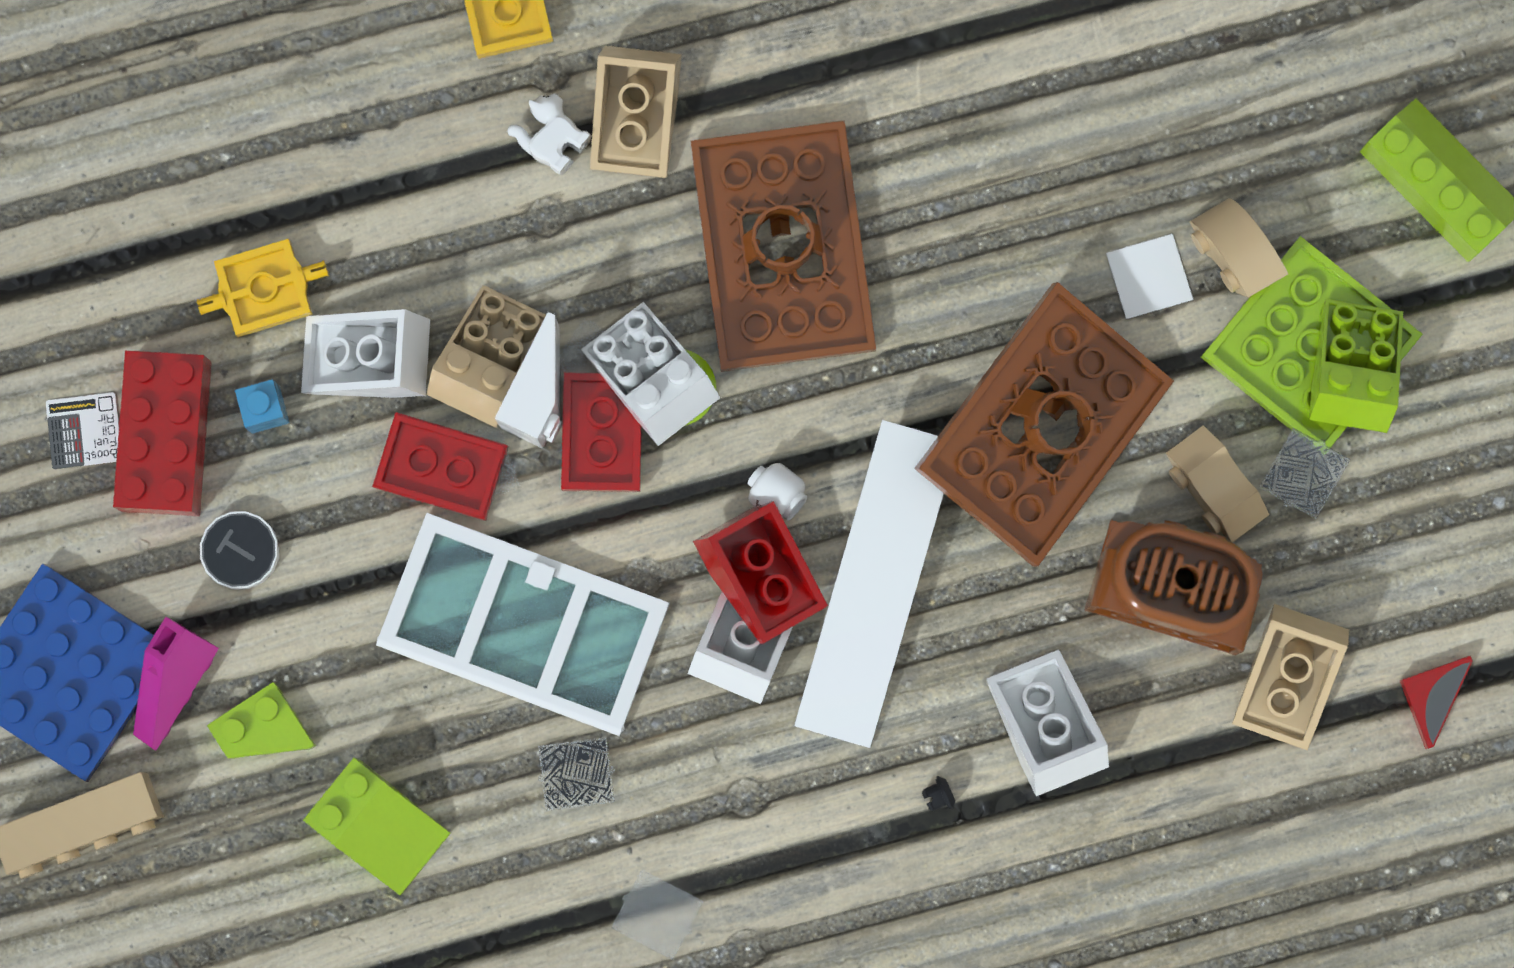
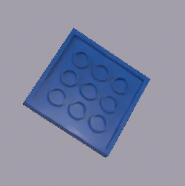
[0,563,154,782]

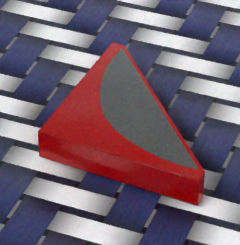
[1400,655,1473,749]

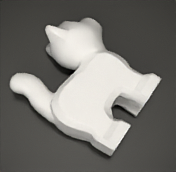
[507,93,592,175]

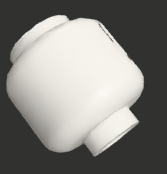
[747,463,807,521]

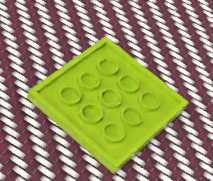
[1201,236,1423,455]

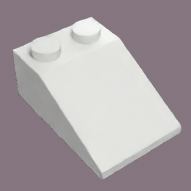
[301,309,430,398]
[495,312,563,449]
[688,592,792,704]
[986,650,1109,796]

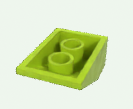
[303,758,451,895]

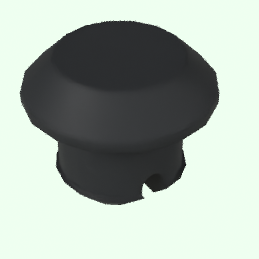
[922,776,955,811]

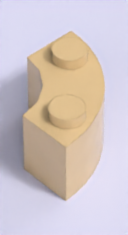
[1189,198,1288,298]
[1166,426,1269,542]

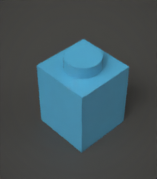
[235,379,290,434]

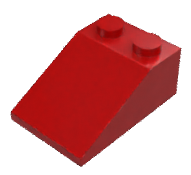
[693,501,828,644]

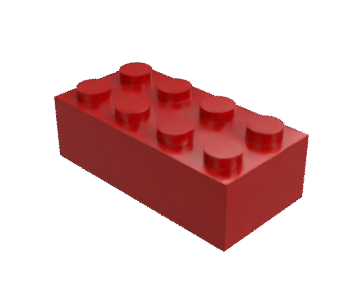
[113,350,212,516]

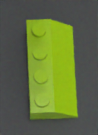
[1360,98,1514,262]

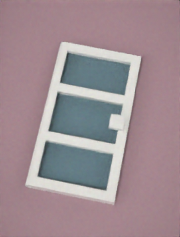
[376,513,670,736]

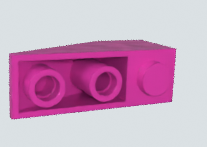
[133,617,219,750]

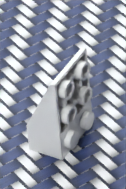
[581,302,720,446]

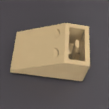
[426,285,546,428]

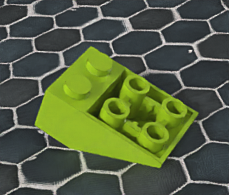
[1309,299,1403,433]

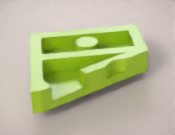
[207,682,316,759]

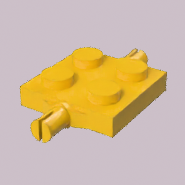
[196,239,329,337]

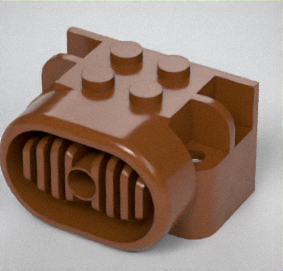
[1084,520,1263,655]

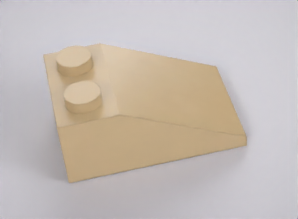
[590,46,682,178]
[1232,604,1349,750]

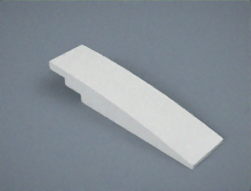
[794,420,944,748]

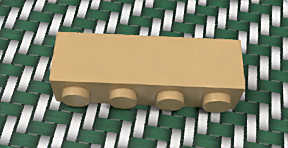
[0,772,164,879]

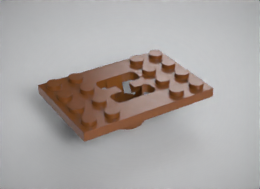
[690,120,876,372]
[914,282,1174,567]

